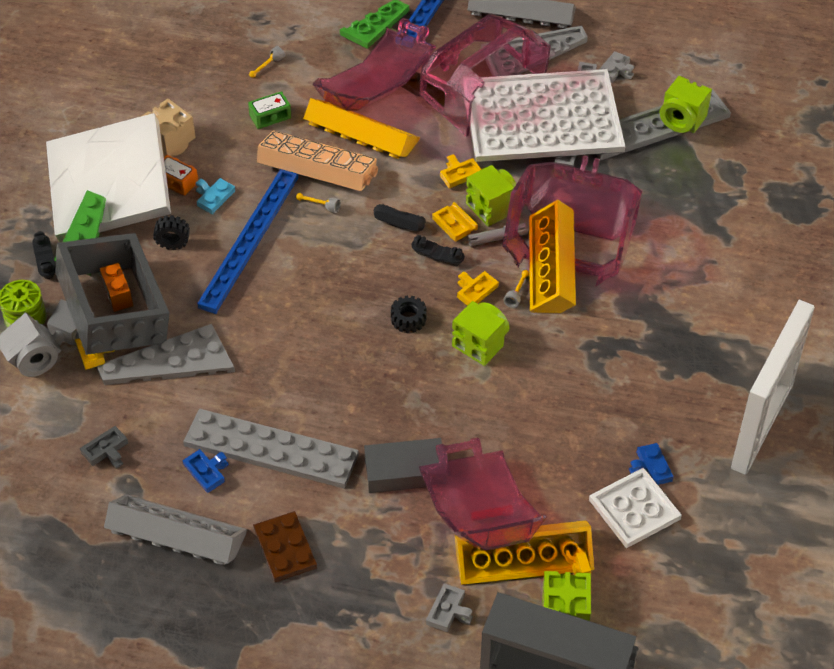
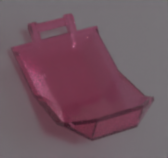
[313,18,436,111]
[419,437,547,551]

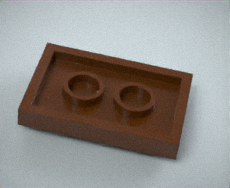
[253,511,317,583]

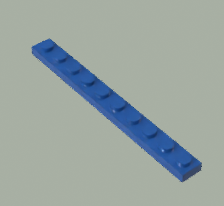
[197,169,298,314]

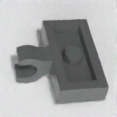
[80,426,128,469]

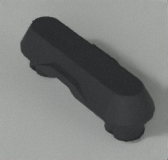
[373,204,426,232]
[32,231,56,279]
[411,235,465,266]

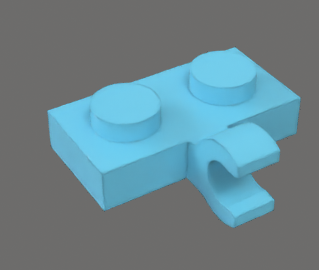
[195,178,235,214]

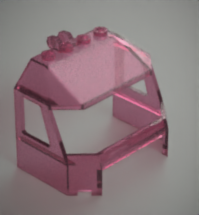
[420,14,551,137]
[502,156,643,287]

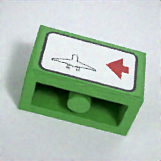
[248,91,291,129]

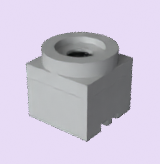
[0,313,62,377]

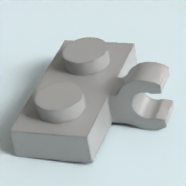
[599,51,634,83]
[426,584,473,632]

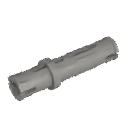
[468,223,527,247]

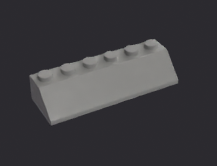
[467,0,576,29]
[104,494,247,565]

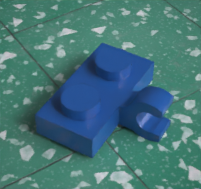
[629,443,674,485]
[182,449,229,493]

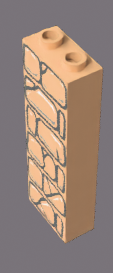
[257,130,378,191]

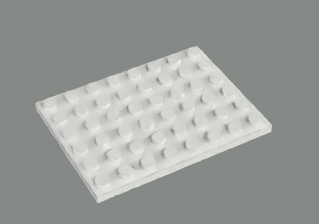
[464,69,625,162]

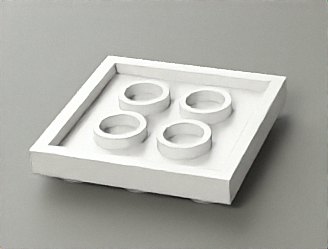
[589,468,682,548]

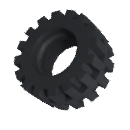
[153,215,190,250]
[391,295,427,333]

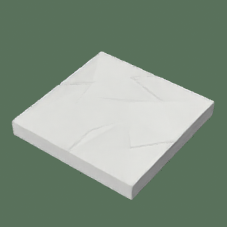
[46,113,171,242]
[731,300,815,475]

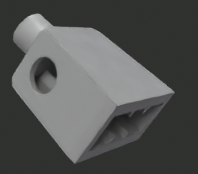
[47,299,95,346]

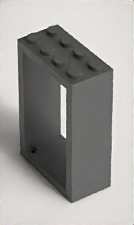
[55,233,170,355]
[480,592,639,669]

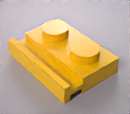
[432,202,478,242]

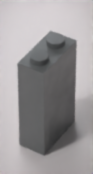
[364,438,450,493]

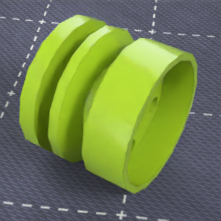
[0,279,47,327]

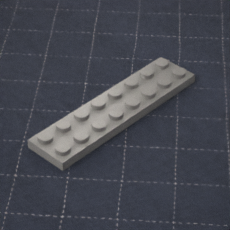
[596,89,731,161]
[183,409,359,489]

